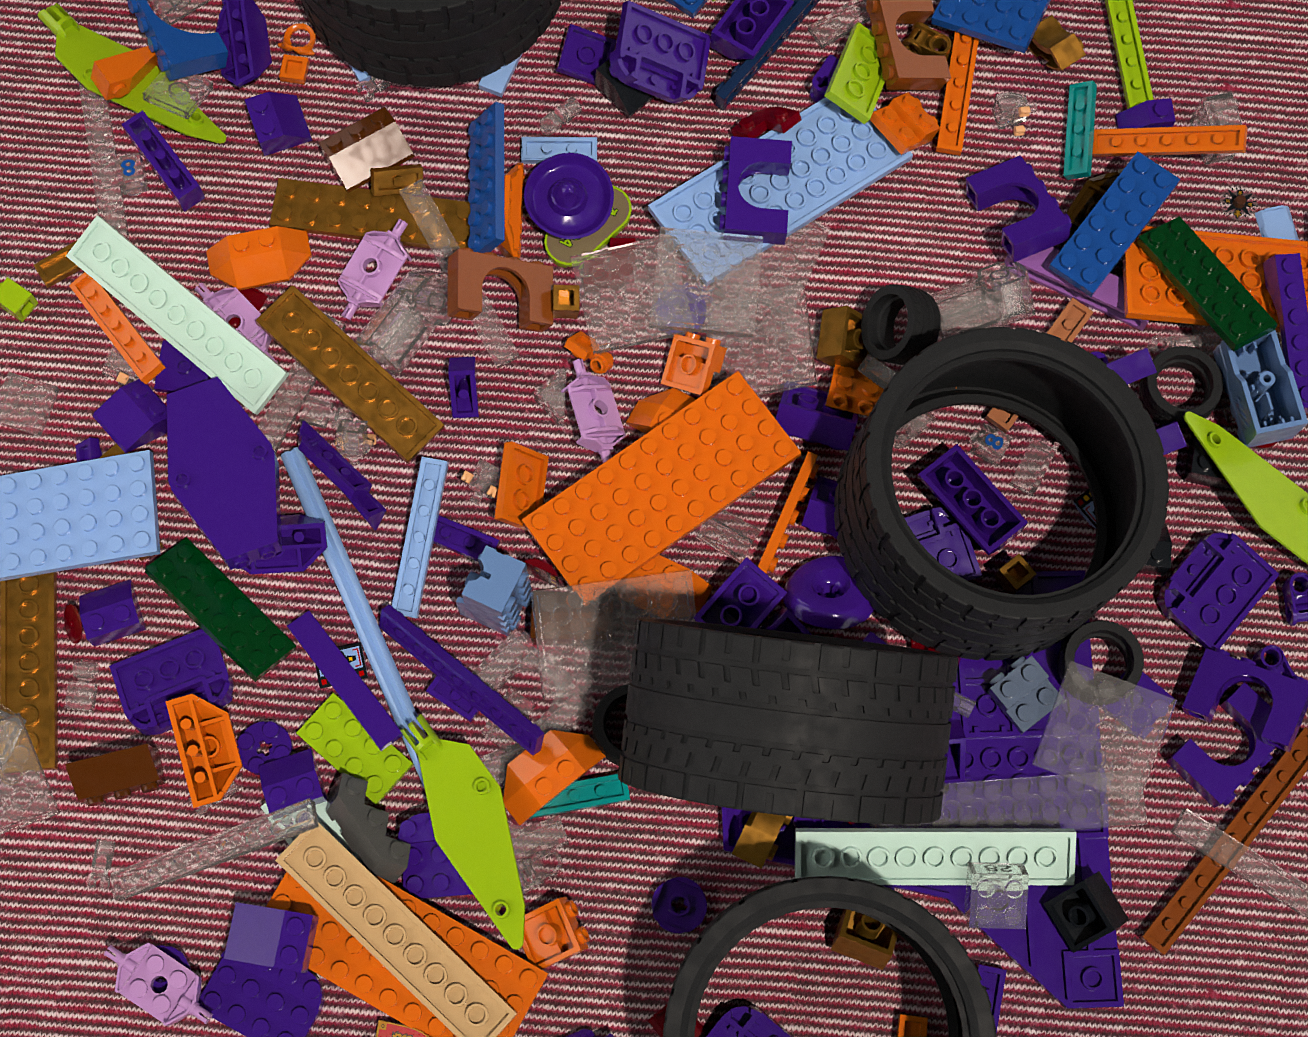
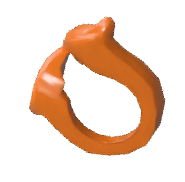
[278,23,316,56]

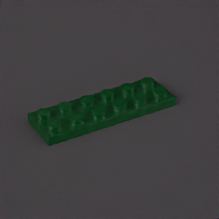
[1137,216,1277,351]
[145,538,296,682]

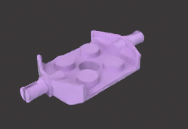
[337,219,412,321]
[195,283,278,363]
[561,359,626,463]
[104,943,213,1026]

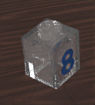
[114,153,149,196]
[969,423,1013,467]

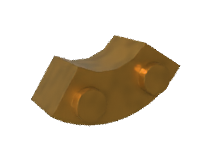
[1028,15,1086,71]
[732,812,792,869]

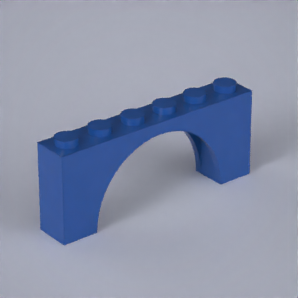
[128,0,228,81]

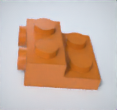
[870,92,941,155]
[660,331,727,395]
[825,364,885,416]
[522,897,590,970]

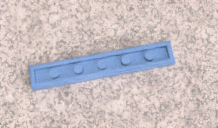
[392,457,449,619]

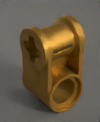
[902,22,951,61]

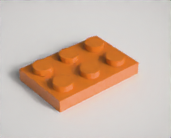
[494,441,549,532]

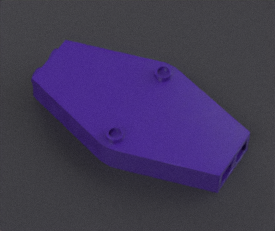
[167,376,282,570]

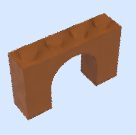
[866,0,951,90]
[447,248,553,333]

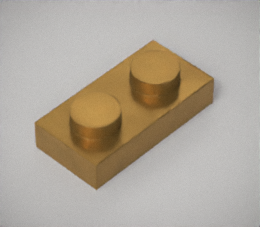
[371,164,423,196]

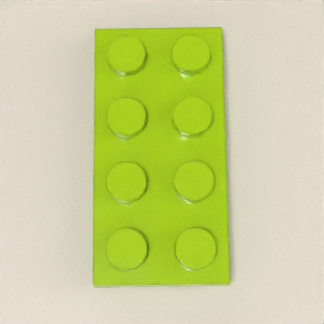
[824,22,885,124]
[296,693,414,806]

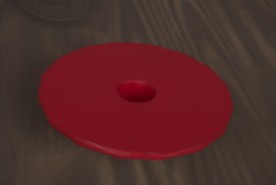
[64,604,83,644]

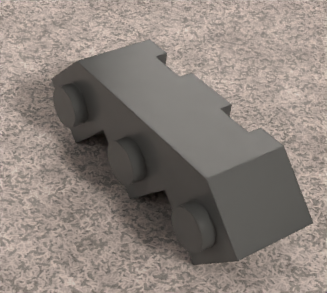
[326,773,411,884]

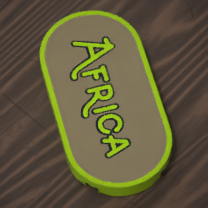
[544,186,632,268]

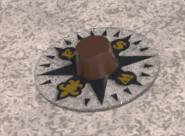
[1220,185,1258,221]

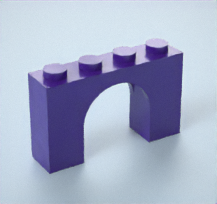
[719,136,792,245]
[966,155,1072,263]
[1105,347,1187,455]
[1182,648,1308,752]
[1166,682,1279,808]

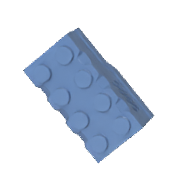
[1213,330,1308,448]
[456,545,533,636]

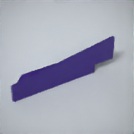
[297,421,386,531]

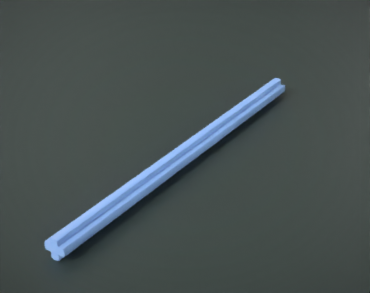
[281,447,425,789]

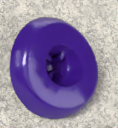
[524,153,614,239]
[783,556,874,629]

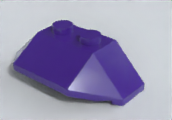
[216,0,272,87]
[242,514,328,574]

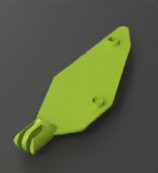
[38,3,227,144]
[1184,411,1308,564]
[400,714,525,950]

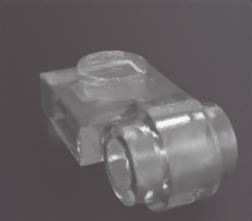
[1148,334,1202,355]
[299,395,353,432]
[64,659,99,712]

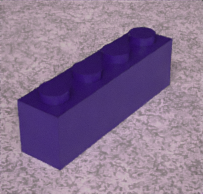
[122,110,205,212]

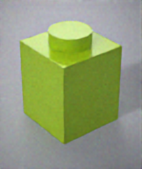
[0,277,38,322]

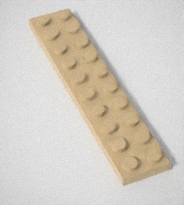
[275,819,518,1037]

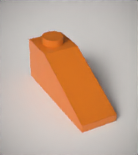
[91,46,158,100]

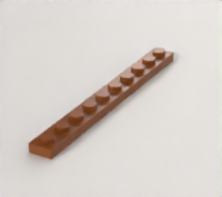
[1140,727,1308,956]

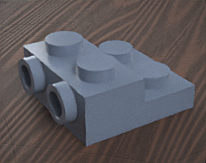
[987,655,1065,734]

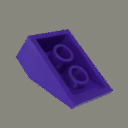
[693,557,787,628]
[224,902,319,973]

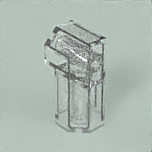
[931,262,1036,343]
[355,268,453,375]

